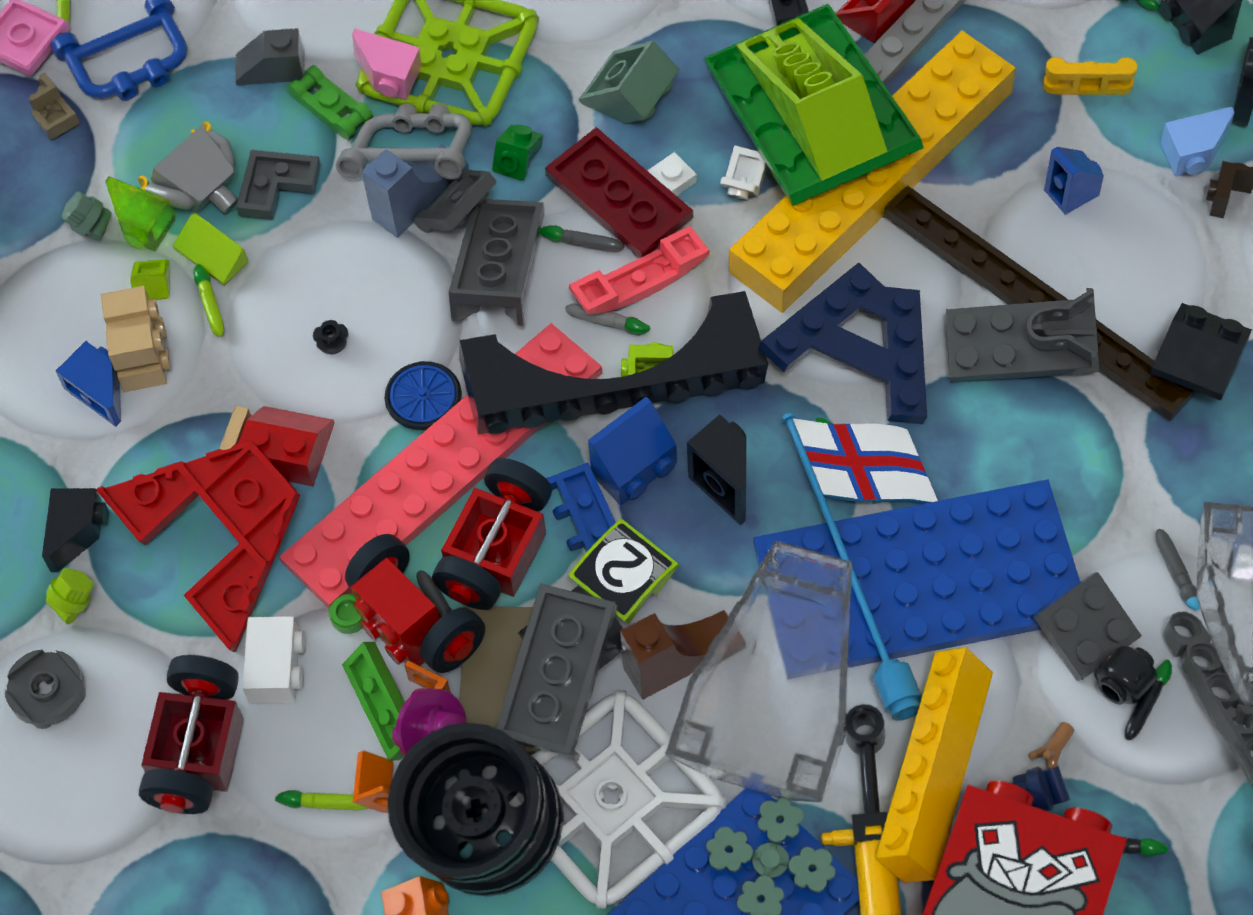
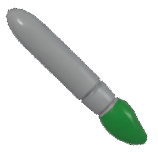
[566,304,650,335]

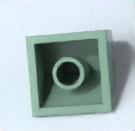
[578,40,680,124]

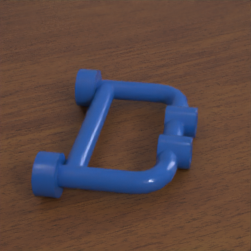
[51,0,187,101]

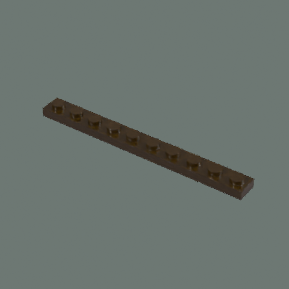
[884,185,1195,421]

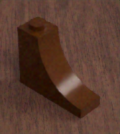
[620,610,744,700]

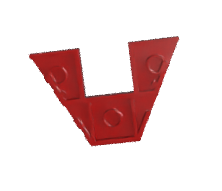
[96,439,301,652]

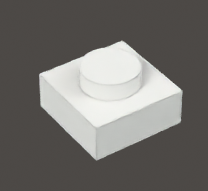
[647,152,697,196]

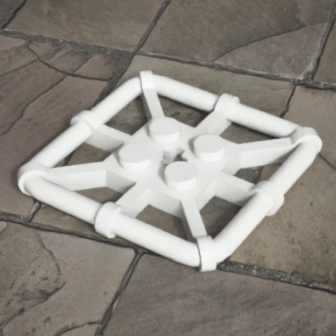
[509,690,727,909]

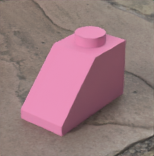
[352,29,421,100]

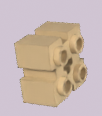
[101,286,171,392]

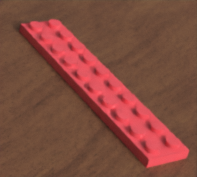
[279,323,603,608]

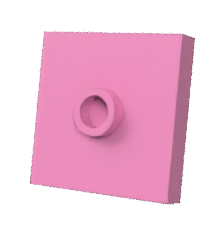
[0,0,70,77]

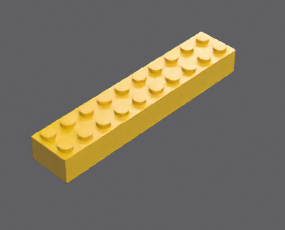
[729,31,1016,313]

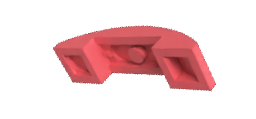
[569,226,710,315]

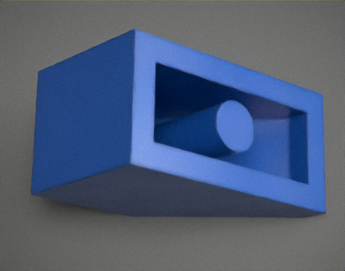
[1044,147,1104,215]
[56,341,121,427]

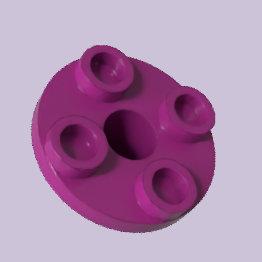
[392,688,467,756]

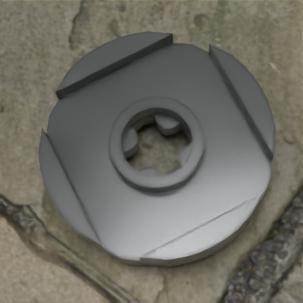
[5,650,86,729]

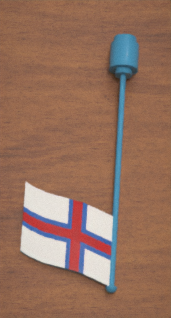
[782,413,938,721]

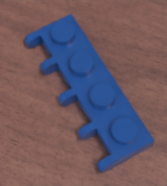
[546,463,616,552]

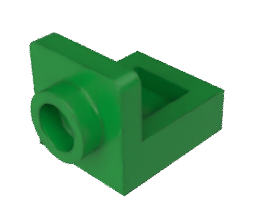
[492,125,543,180]

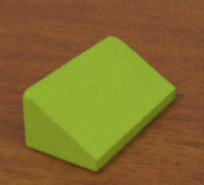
[173,212,248,286]

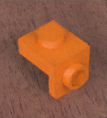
[381,876,449,915]

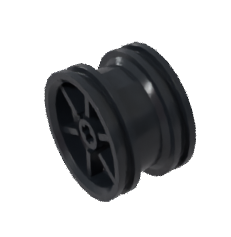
[388,723,564,897]

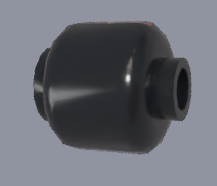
[1097,646,1157,705]

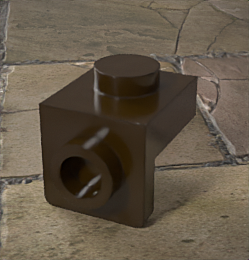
[1206,161,1253,218]

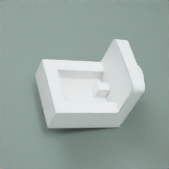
[720,145,767,200]

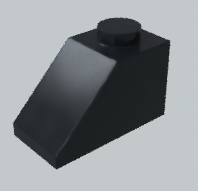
[42,488,108,572]

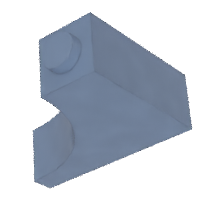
[361,144,469,238]

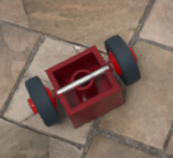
[139,655,244,814]

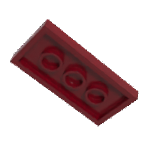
[545,127,693,258]

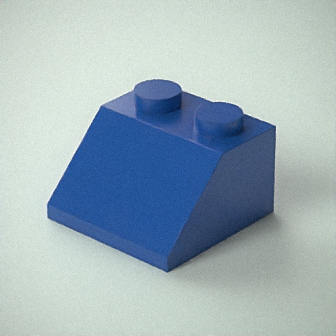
[588,397,677,505]

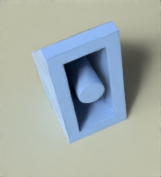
[1160,107,1235,177]

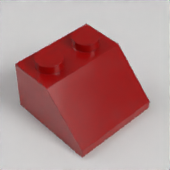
[239,406,335,487]

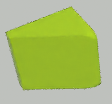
[130,259,170,300]

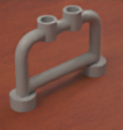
[336,103,472,179]

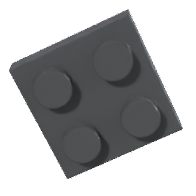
[1033,572,1142,681]

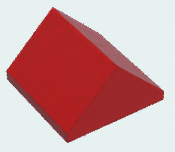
[835,0,916,44]

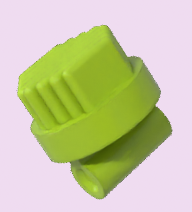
[45,568,94,624]

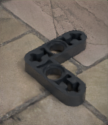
[1232,37,1253,126]

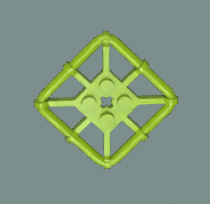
[356,0,539,128]

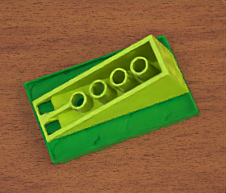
[704,3,924,206]

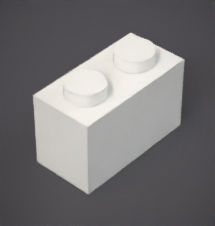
[242,616,305,704]

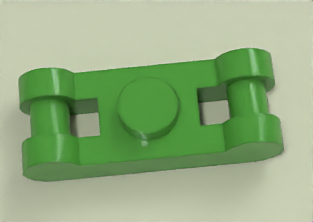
[287,65,373,140]

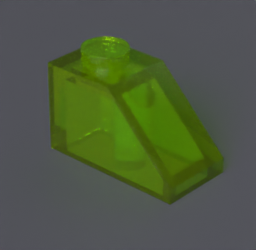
[105,176,176,252]

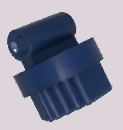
[1013,766,1070,812]

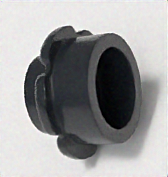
[313,320,349,355]

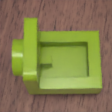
[621,342,674,377]

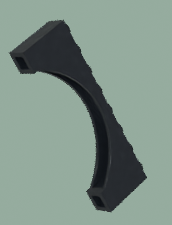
[459,291,768,434]

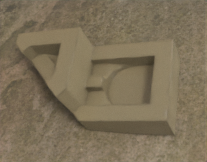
[29,72,80,140]

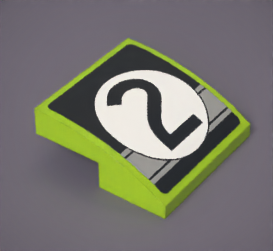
[568,518,680,623]

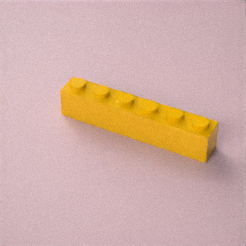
[875,647,993,883]

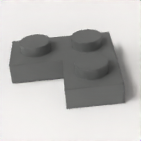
[236,150,321,219]

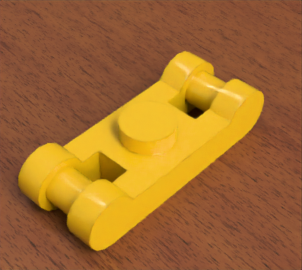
[1043,57,1138,95]

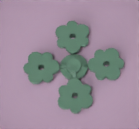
[706,798,836,915]

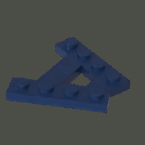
[758,262,927,424]

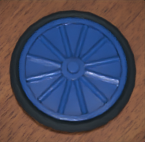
[384,361,462,430]

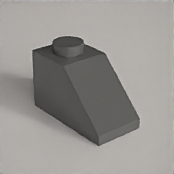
[236,28,305,85]

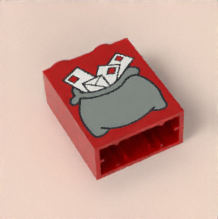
[923,781,1127,915]

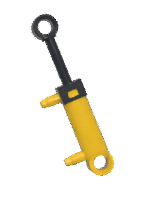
[821,704,901,915]

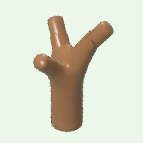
[1028,722,1074,768]

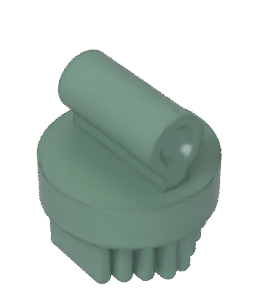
[61,191,112,241]

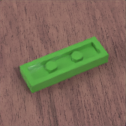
[342,642,405,761]

